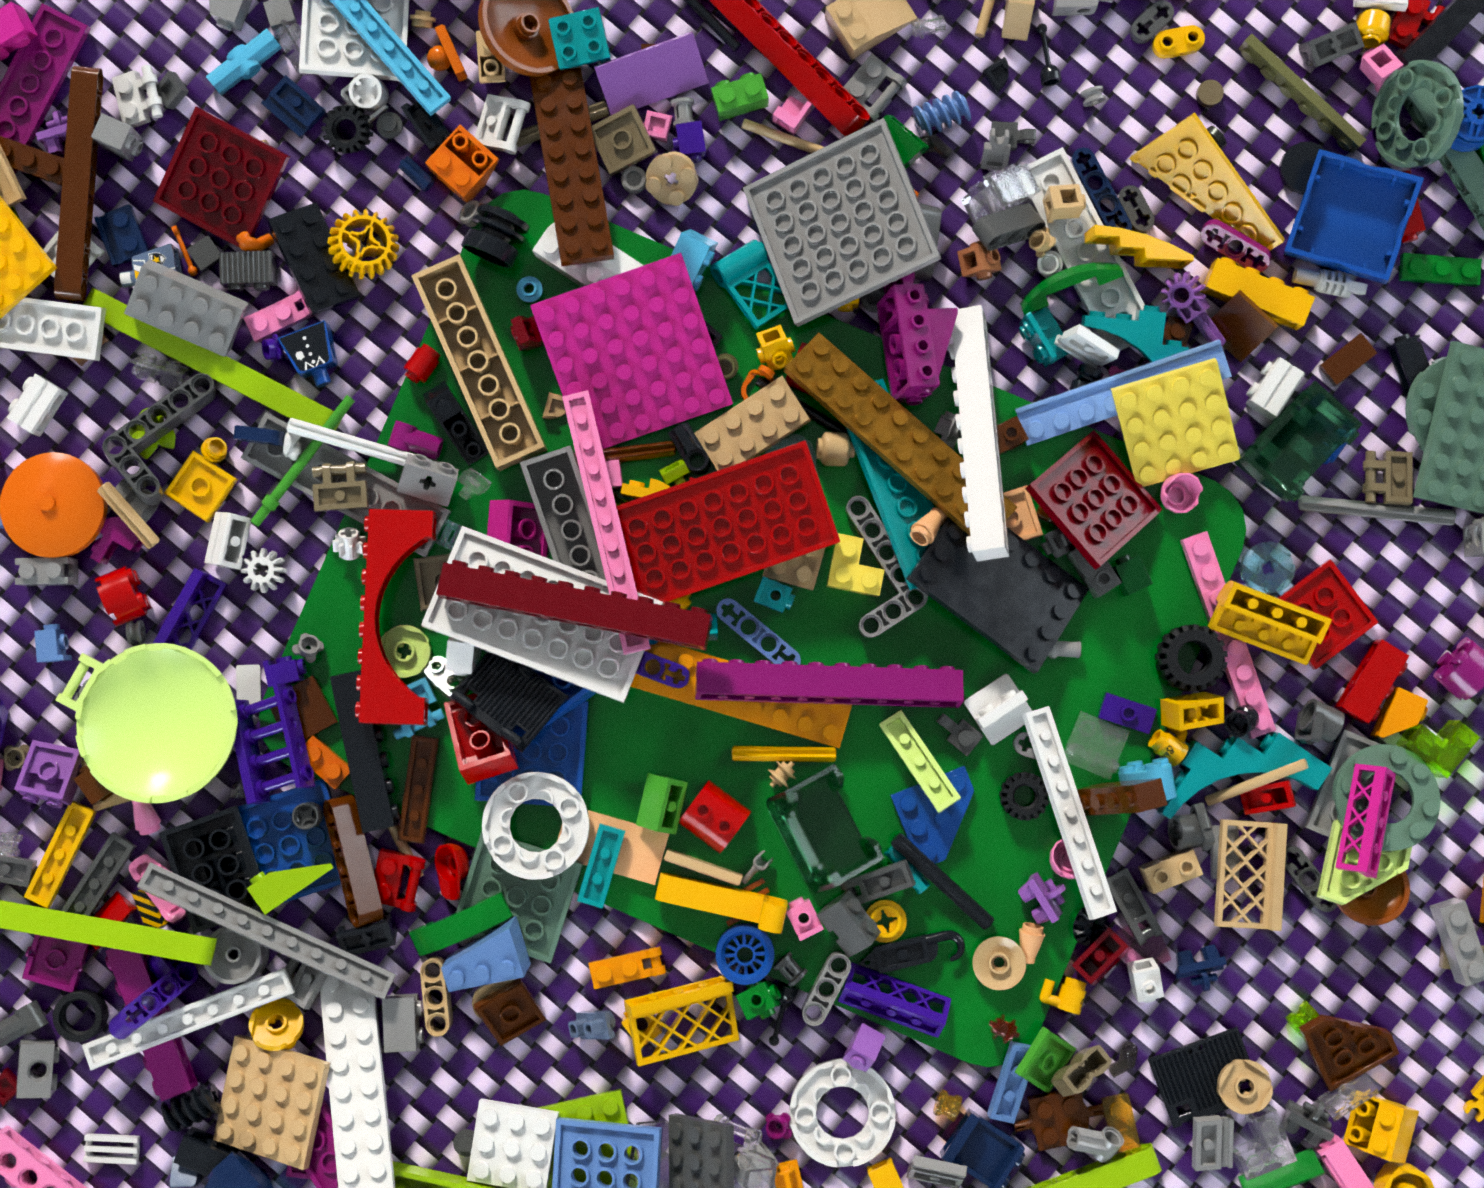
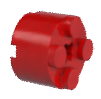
[95,566,152,627]

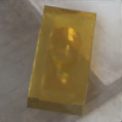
[1101,1092,1141,1152]

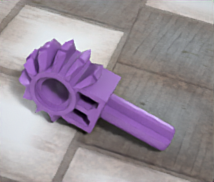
[1161,271,1226,346]

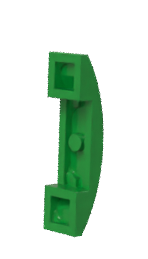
[1020,262,1124,315]
[409,892,513,956]

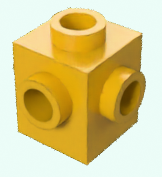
[756,325,796,371]

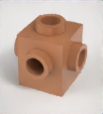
[957,241,1002,281]

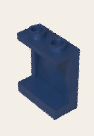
[940,1108,1025,1188]

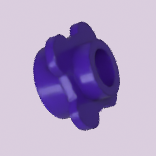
[262,334,284,363]

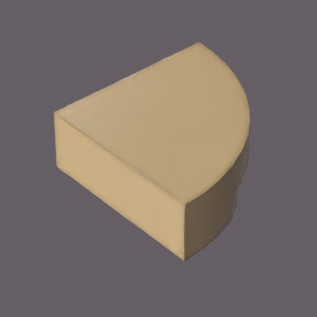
[542,392,566,420]

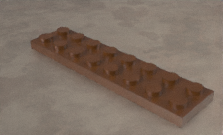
[530,67,614,267]

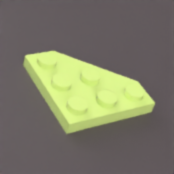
[1317,819,1412,905]

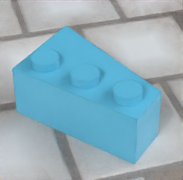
[671,229,718,291]

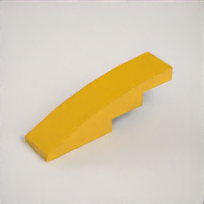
[1084,225,1194,269]

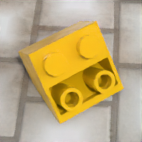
[1343,1091,1419,1163]

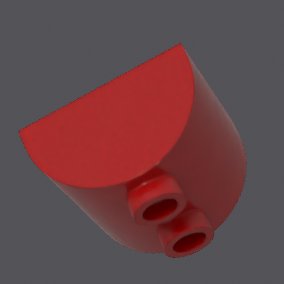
[679,780,751,854]

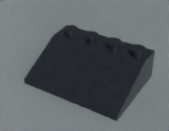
[159,805,261,934]

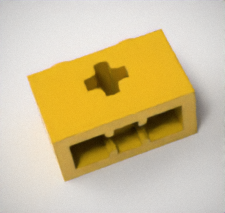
[1160,692,1224,731]

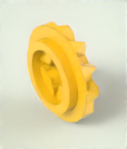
[866,900,907,943]

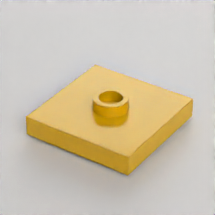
[163,450,238,523]

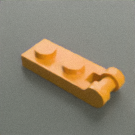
[588,946,666,989]

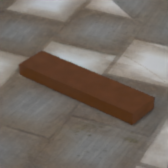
[397,735,440,844]

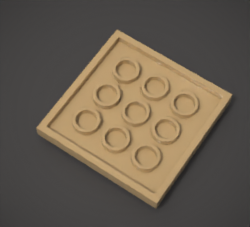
[213,1034,330,1170]

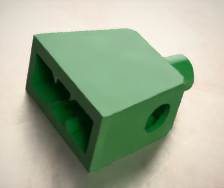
[884,115,929,169]

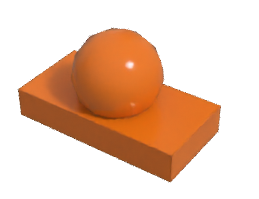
[427,24,468,82]

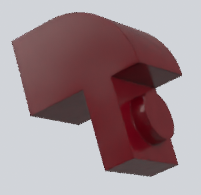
[510,316,544,351]

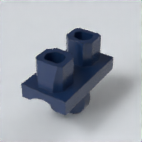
[1175,945,1227,992]

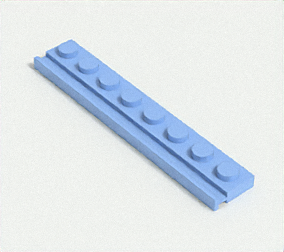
[1015,339,1232,446]

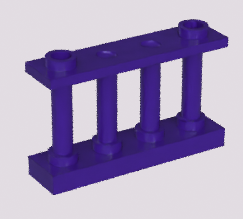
[234,683,315,805]

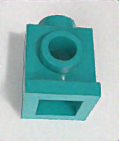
[753,576,796,614]

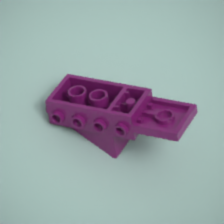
[876,272,958,406]

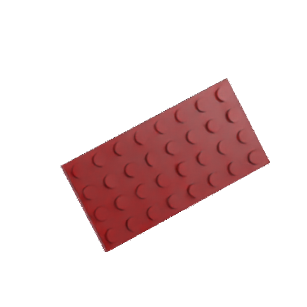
[617,440,841,603]

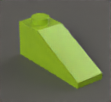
[247,863,334,915]

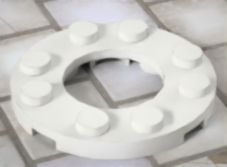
[482,772,590,880]
[789,1058,896,1168]

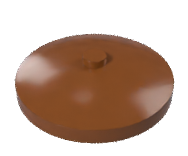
[478,0,574,77]

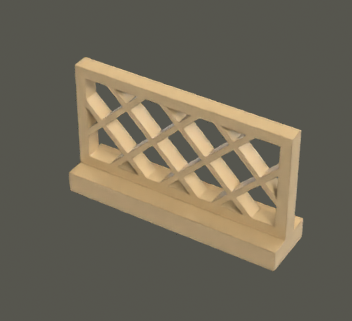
[1214,819,1288,931]

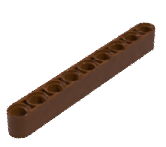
[54,66,103,302]

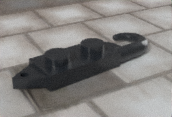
[859,930,965,974]

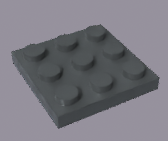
[669,1113,734,1188]

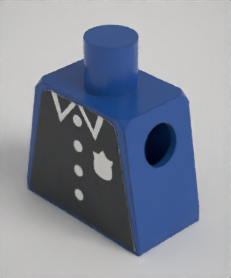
[278,320,338,388]

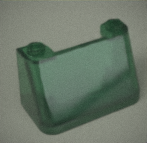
[1234,380,1363,502]
[766,763,884,893]

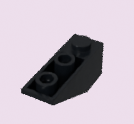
[423,381,489,466]

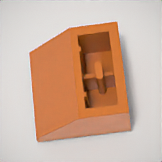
[425,125,499,203]

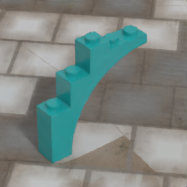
[1081,305,1189,363]
[1157,732,1332,819]

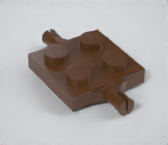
[1014,1090,1104,1151]

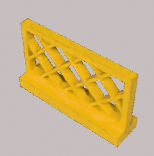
[624,975,739,1067]

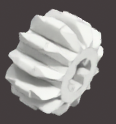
[240,548,287,593]

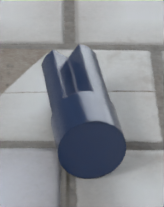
[398,156,435,192]

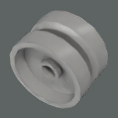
[204,927,270,985]

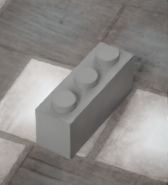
[1429,898,1484,987]

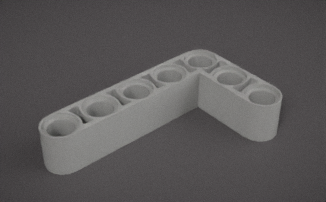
[846,496,928,638]

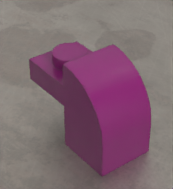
[90,517,143,565]

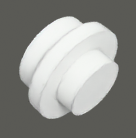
[1037,250,1064,277]

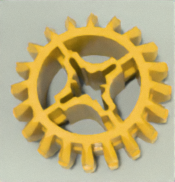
[327,209,399,280]

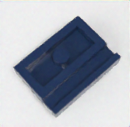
[261,75,326,139]
[94,204,149,268]

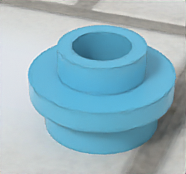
[516,276,543,303]

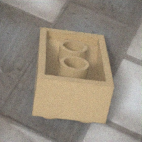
[825,0,918,60]

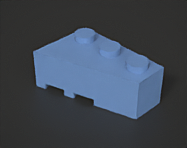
[441,916,531,992]

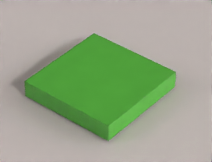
[1015,1027,1076,1094]

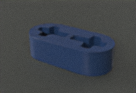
[233,425,285,446]

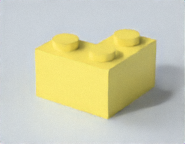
[826,533,885,597]

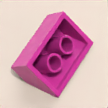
[487,500,548,558]

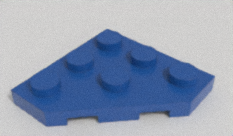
[890,766,974,864]

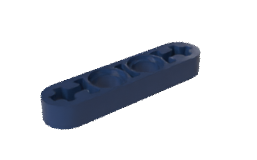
[1070,147,1132,231]

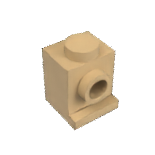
[1042,184,1086,223]

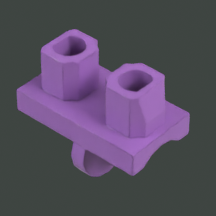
[36,110,67,156]
[1018,872,1066,924]

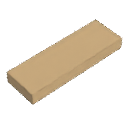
[664,848,743,886]

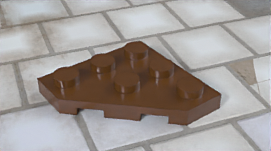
[1298,1014,1400,1092]

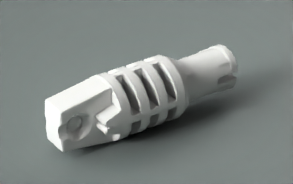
[1292,268,1368,298]

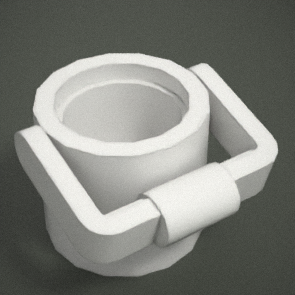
[341,74,389,123]

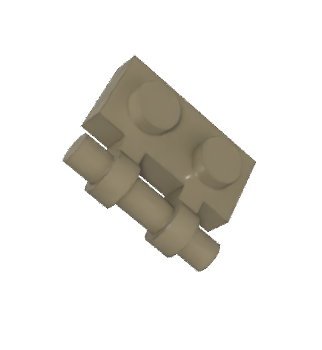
[1362,451,1413,506]
[312,461,369,512]

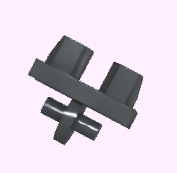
[1282,1099,1334,1147]

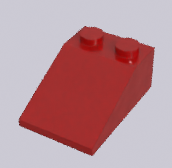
[444,693,518,785]

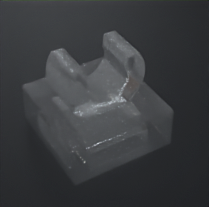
[457,468,492,500]

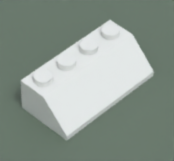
[532,223,643,287]

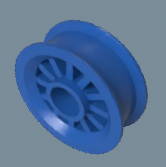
[716,923,774,985]

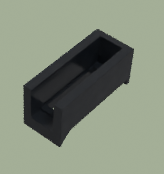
[1387,333,1430,399]

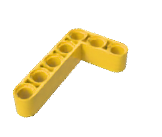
[655,872,788,934]

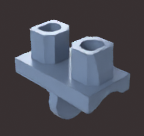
[568,1010,616,1039]

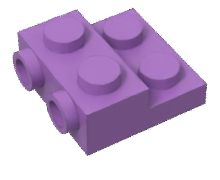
[14,740,83,809]

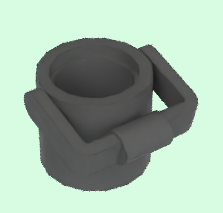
[1294,699,1345,745]
[1167,802,1215,851]

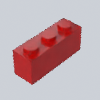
[1334,639,1409,724]

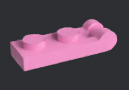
[243,290,317,343]

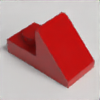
[1240,780,1296,815]

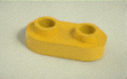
[1152,25,1205,59]

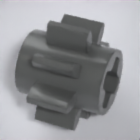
[1041,528,1073,559]

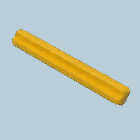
[732,746,836,762]

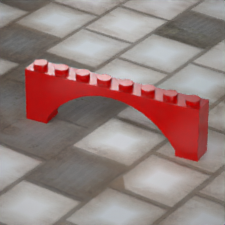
[355,509,437,726]

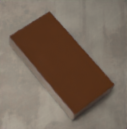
[1318,333,1377,386]

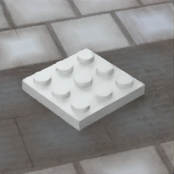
[467,1098,559,1188]

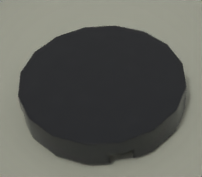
[1279,142,1327,195]

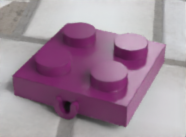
[22,934,90,992]

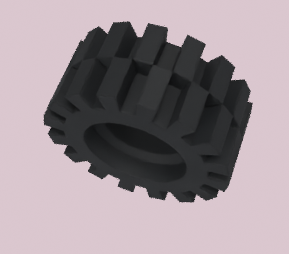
[322,105,373,154]
[999,772,1049,821]

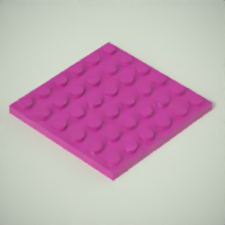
[530,253,733,449]

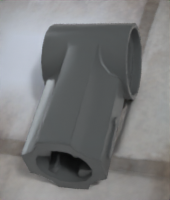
[0,1000,49,1048]

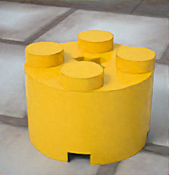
[1373,1162,1434,1188]

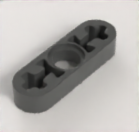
[1285,846,1337,912]

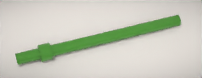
[250,395,355,527]

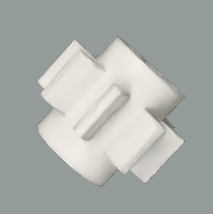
[332,527,366,560]

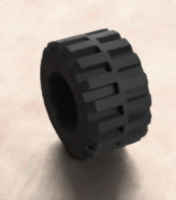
[1155,624,1228,691]

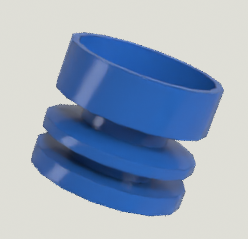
[1451,85,1484,152]

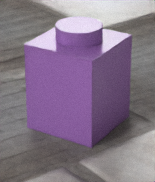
[843,1023,886,1072]

